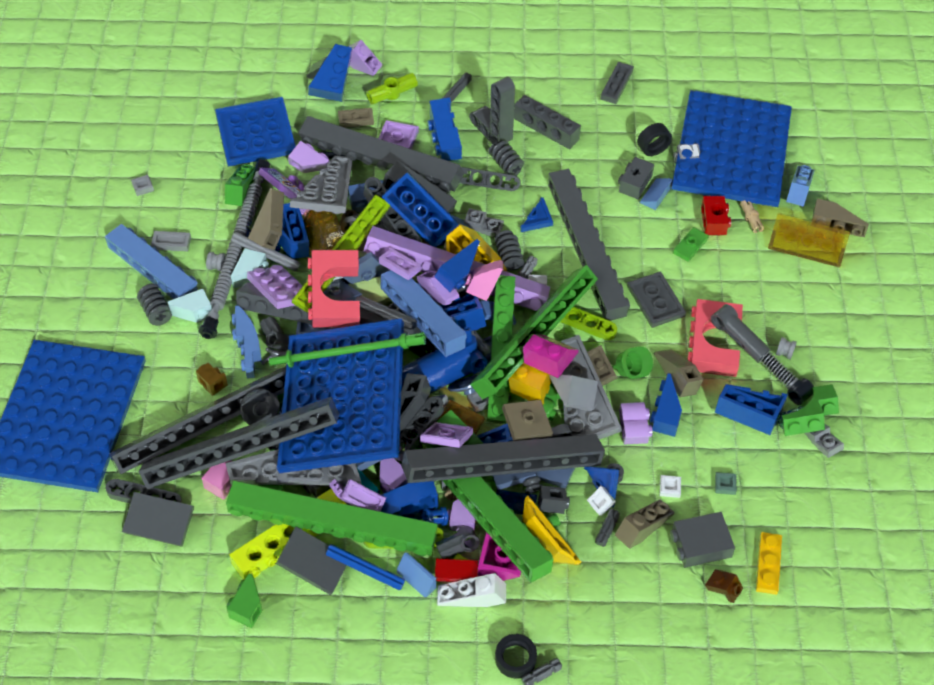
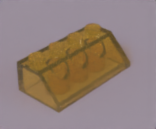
[303,210,344,257]
[768,212,850,268]

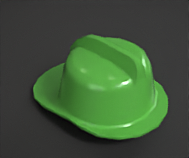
[612,346,653,379]

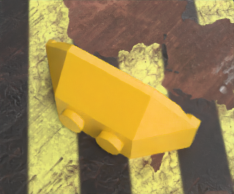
[446,224,508,272]
[522,496,581,566]

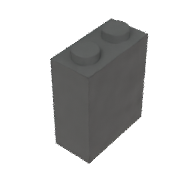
[670,512,735,568]

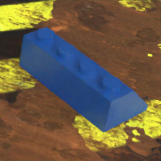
[382,172,460,247]

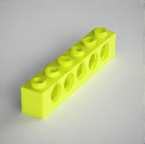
[229,488,347,580]

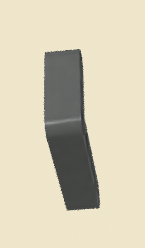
[469,76,515,144]
[363,177,421,258]

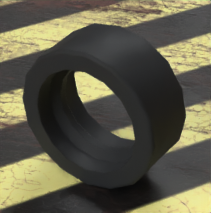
[637,123,672,156]
[495,634,537,679]

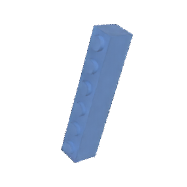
[105,224,198,299]
[381,270,467,357]

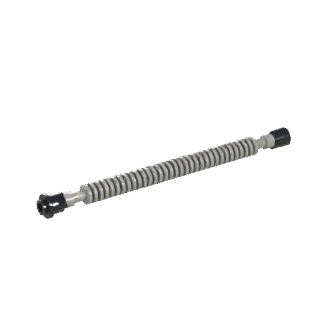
[198,160,270,339]

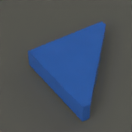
[520,197,553,232]
[584,466,619,508]

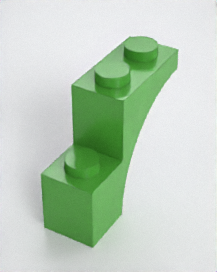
[782,384,839,436]

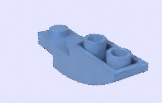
[232,306,262,379]

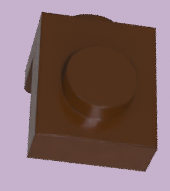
[705,569,743,603]

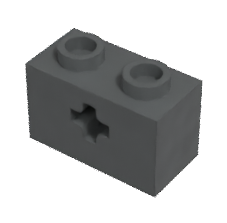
[618,157,654,199]

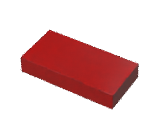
[435,559,478,582]

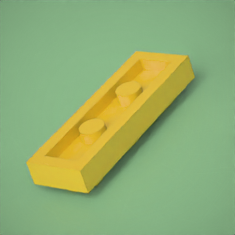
[756,532,782,595]

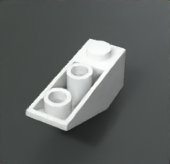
[437,573,506,607]

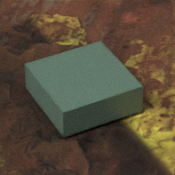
[715,472,737,495]

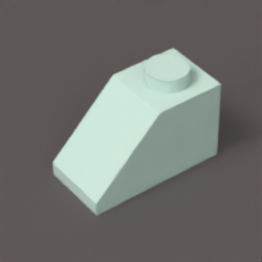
[231,248,269,288]
[167,289,212,323]

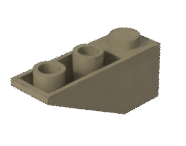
[248,188,284,250]
[811,199,869,238]
[654,349,704,397]
[615,499,675,549]

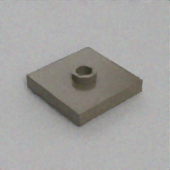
[502,400,553,441]

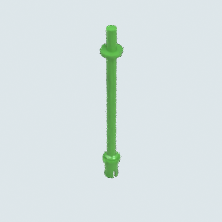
[269,332,426,368]

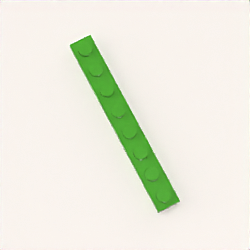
[486,275,515,423]

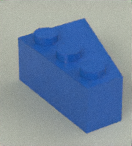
[308,44,352,102]
[427,97,462,161]
[278,203,309,259]
[431,293,486,343]
[715,384,788,435]
[381,481,438,520]

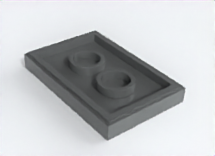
[627,271,686,328]
[122,492,194,547]
[275,527,347,595]

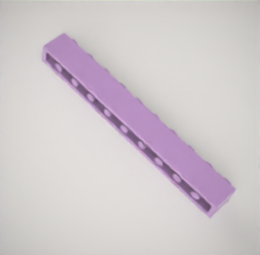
[363,226,550,311]

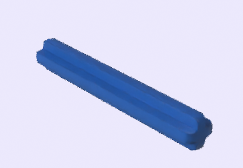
[326,544,405,590]

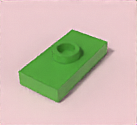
[673,227,709,262]

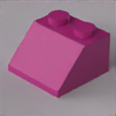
[523,334,579,378]
[478,532,521,581]

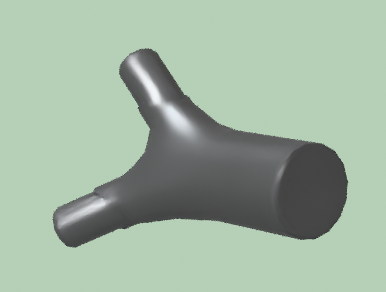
[261,347,287,365]

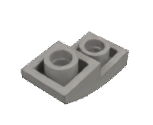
[464,208,504,237]
[805,423,844,458]

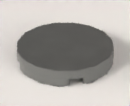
[240,389,280,425]

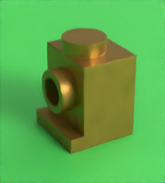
[196,363,228,396]

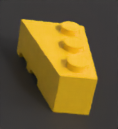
[508,362,551,404]

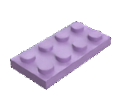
[247,265,303,309]

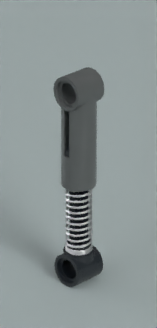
[711,304,814,405]

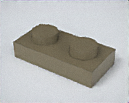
[338,108,374,128]
[587,345,618,386]

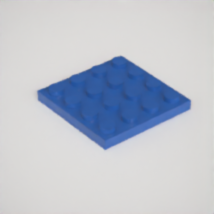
[215,97,296,167]

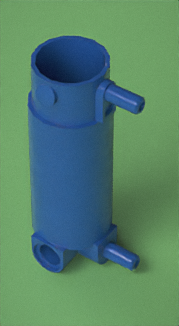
[401,327,488,394]

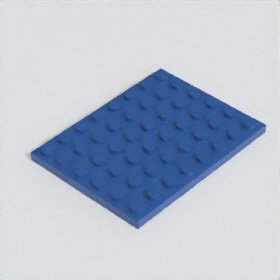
[671,90,792,207]
[277,318,404,473]
[0,340,146,492]

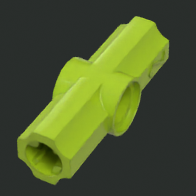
[366,73,418,105]

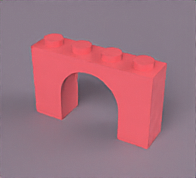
[308,250,360,328]
[687,299,743,377]

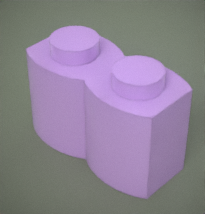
[619,402,652,445]

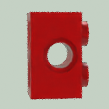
[701,196,731,235]

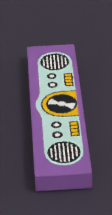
[259,167,302,199]

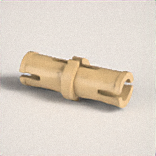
[740,201,764,233]

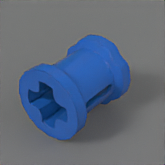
[422,507,448,526]

